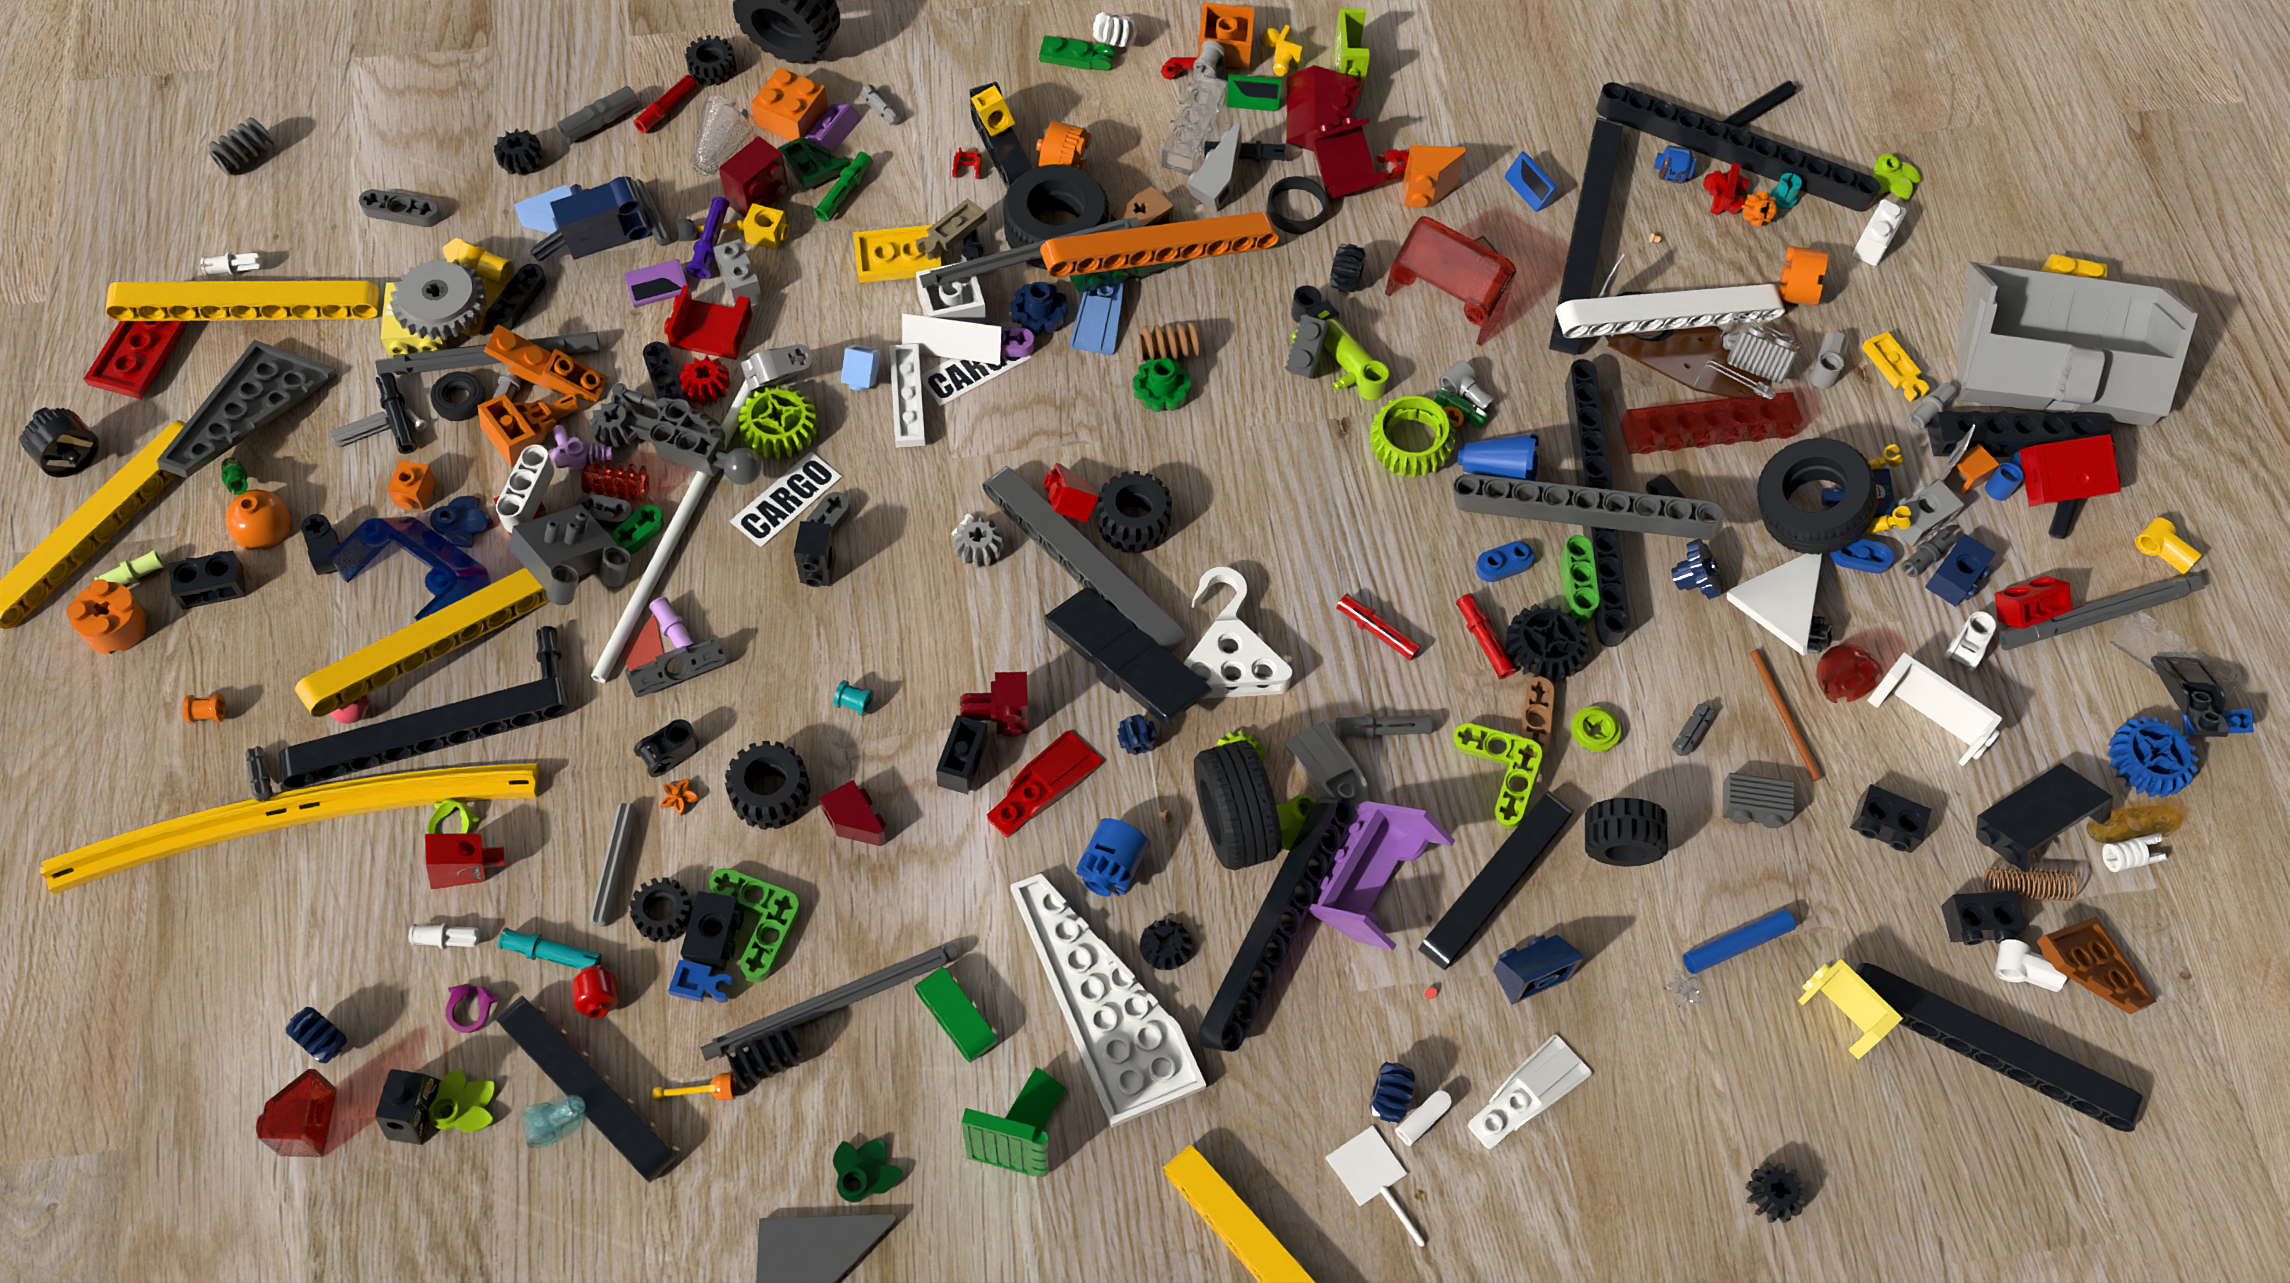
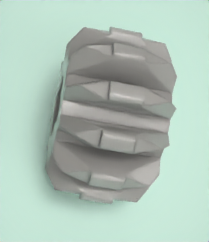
[953,516,1004,568]

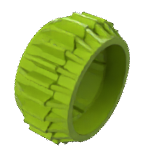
[1369,395,1456,478]

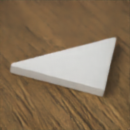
[1727,553,1823,656]

